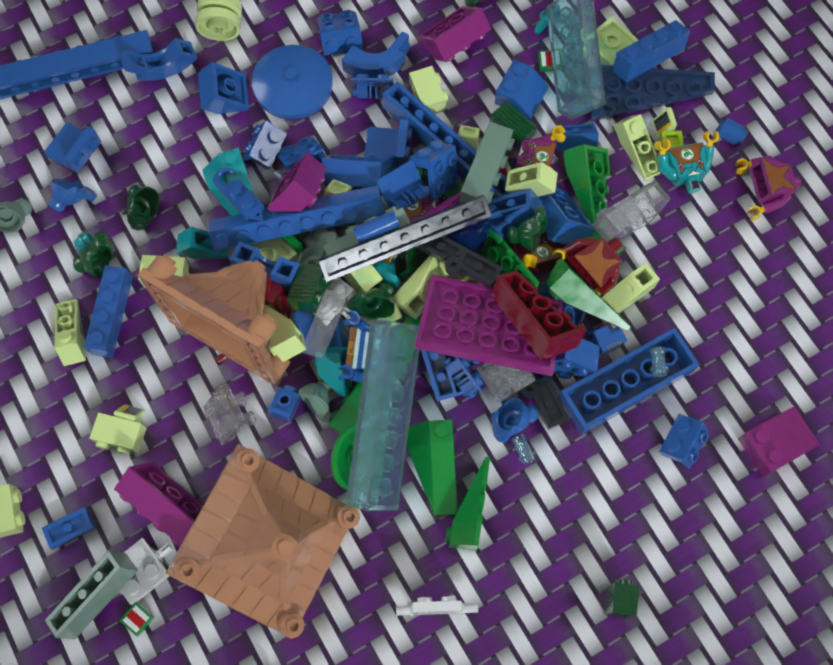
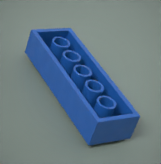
[558,328,700,435]

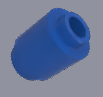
[715,118,749,146]

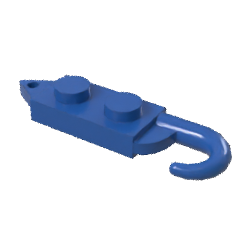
[213,168,264,221]

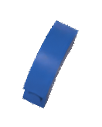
[342,31,410,78]
[119,38,197,81]

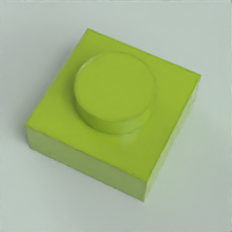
[659,131,684,148]

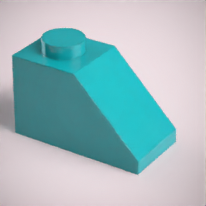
[176,227,227,259]
[314,347,354,396]

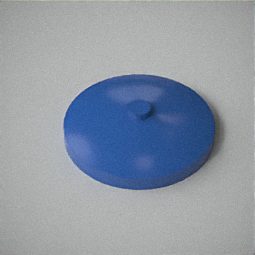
[252,45,333,120]

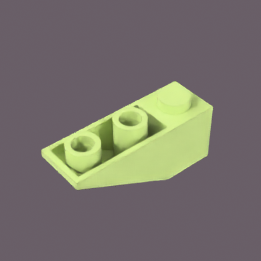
[613,114,661,181]
[392,256,443,319]
[600,263,660,324]
[54,299,86,366]
[263,305,306,362]

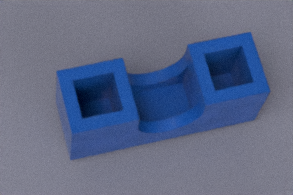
[230,241,300,293]

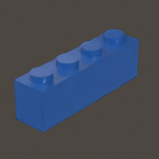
[613,20,690,82]
[84,265,133,358]

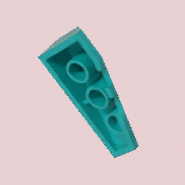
[202,148,255,216]

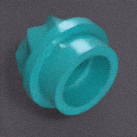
[74,232,93,253]

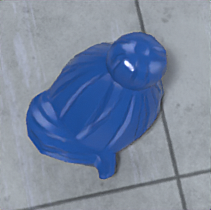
[48,179,97,212]
[491,398,538,443]

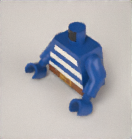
[338,311,397,383]

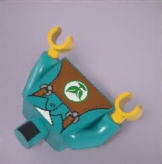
[654,131,719,194]

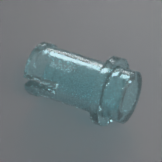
[650,347,669,377]
[511,434,535,465]

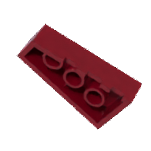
[491,271,586,360]

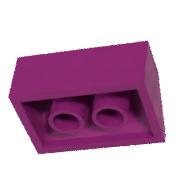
[417,6,491,62]
[267,152,327,211]

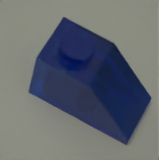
[446,221,491,253]

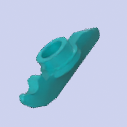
[535,3,560,34]

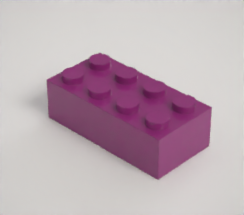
[114,461,203,547]

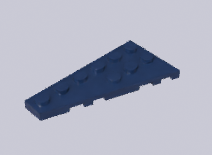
[590,64,715,122]

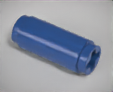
[353,211,400,243]

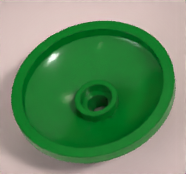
[331,423,387,493]

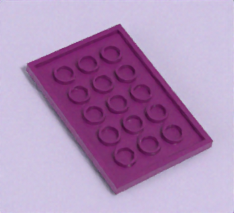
[415,275,563,376]

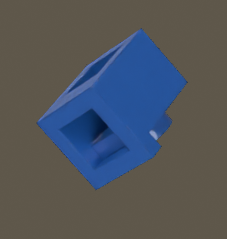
[268,385,301,423]

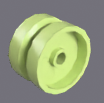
[195,0,242,41]

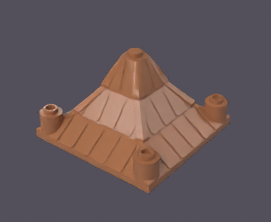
[138,254,290,387]
[166,444,360,639]

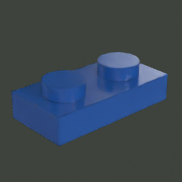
[42,507,96,550]

